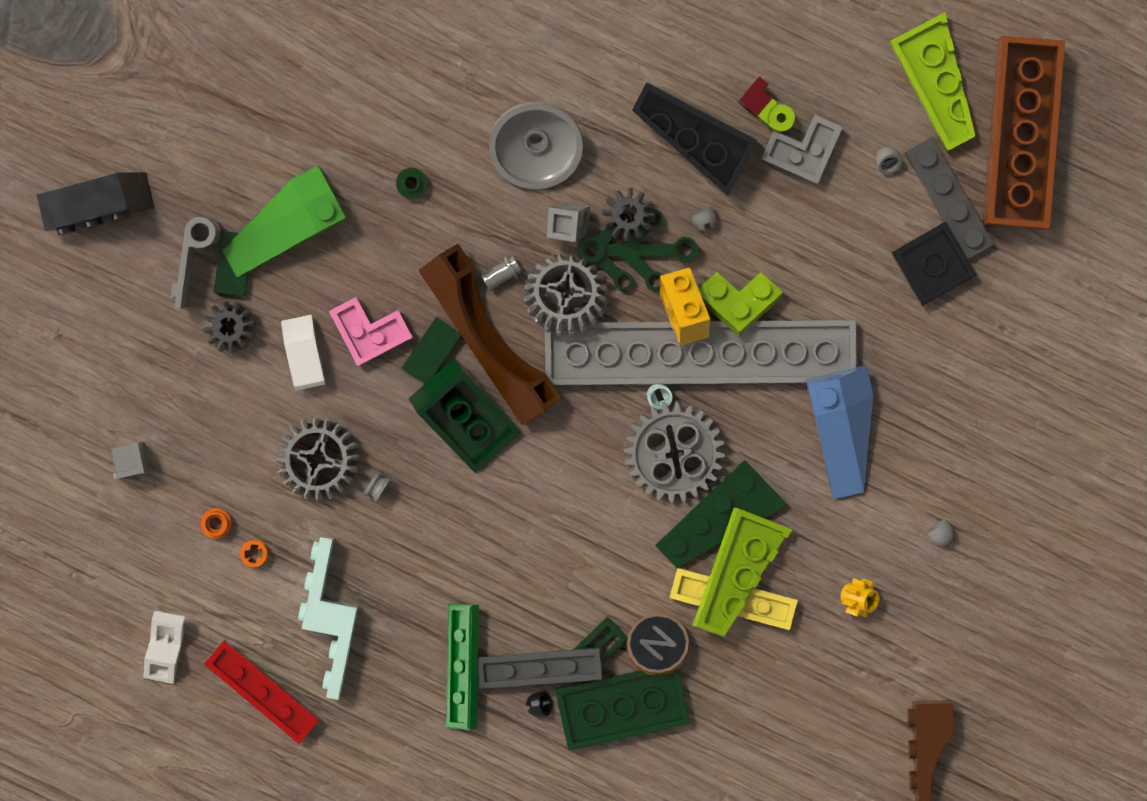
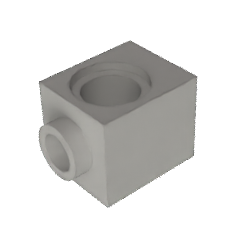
[546,201,590,242]

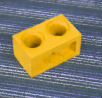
[659,267,710,346]

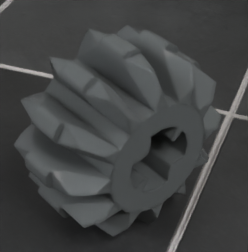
[602,188,655,241]
[203,301,256,353]

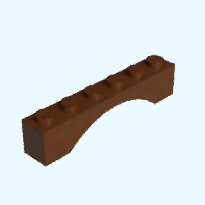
[418,244,562,425]
[907,700,954,801]

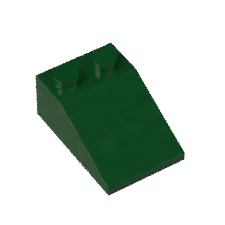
[408,358,521,473]

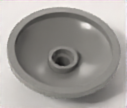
[489,102,583,189]

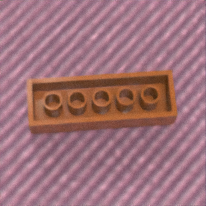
[983,36,1065,230]

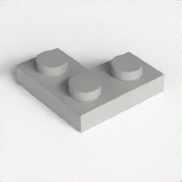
[760,114,843,185]

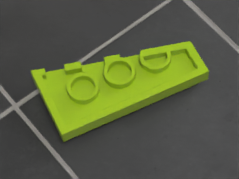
[889,12,975,152]
[692,508,793,637]

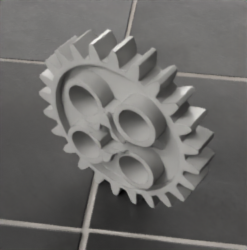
[623,401,725,502]

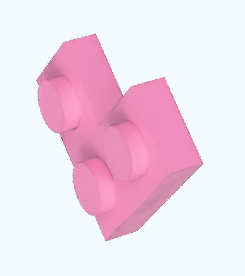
[329,297,413,366]

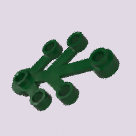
[577,210,698,291]

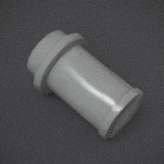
[481,256,523,291]

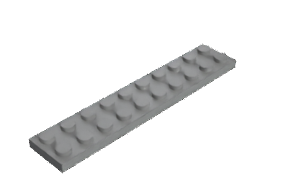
[545,320,856,385]

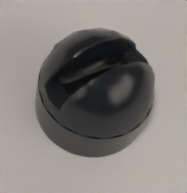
[526,691,552,717]

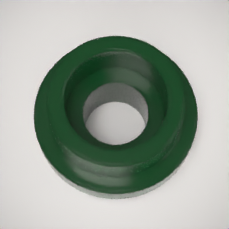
[396,168,427,199]

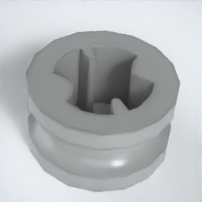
[363,471,391,502]

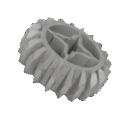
[524,254,608,337]
[275,417,360,501]

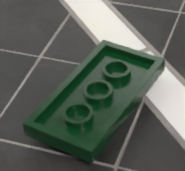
[555,669,690,751]

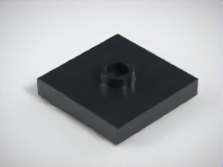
[891,221,976,306]

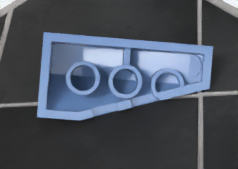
[806,365,874,499]

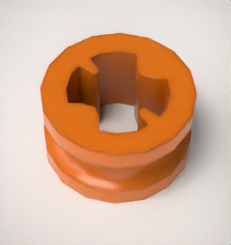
[240,539,270,568]

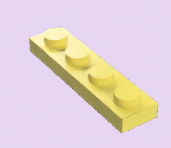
[669,568,798,630]

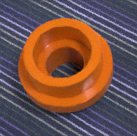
[200,508,232,539]

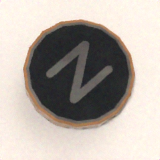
[627,613,689,676]

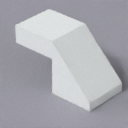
[281,315,326,391]
[143,611,185,684]

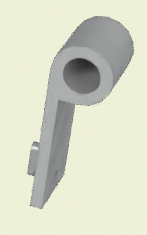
[170,216,221,309]

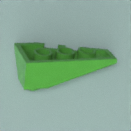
[222,166,347,277]

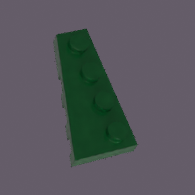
[655,460,787,568]

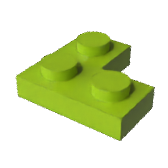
[698,272,783,337]

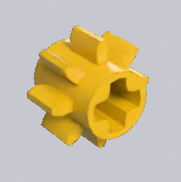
[841,578,880,617]

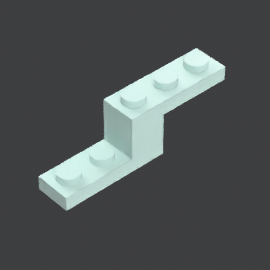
[298,536,359,700]

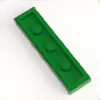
[446,603,479,730]

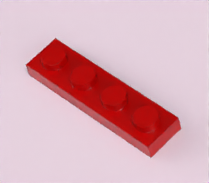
[204,640,320,744]

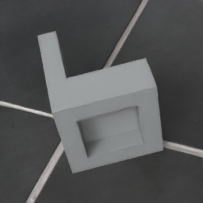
[111,442,149,480]

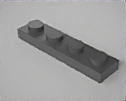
[904,137,994,259]
[478,647,604,689]

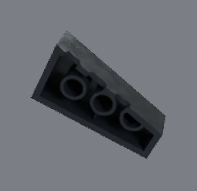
[632,82,758,196]

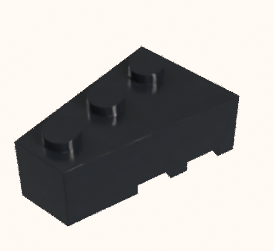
[37,172,155,236]

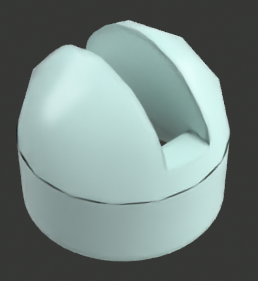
[647,384,672,410]

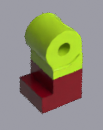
[738,76,795,133]

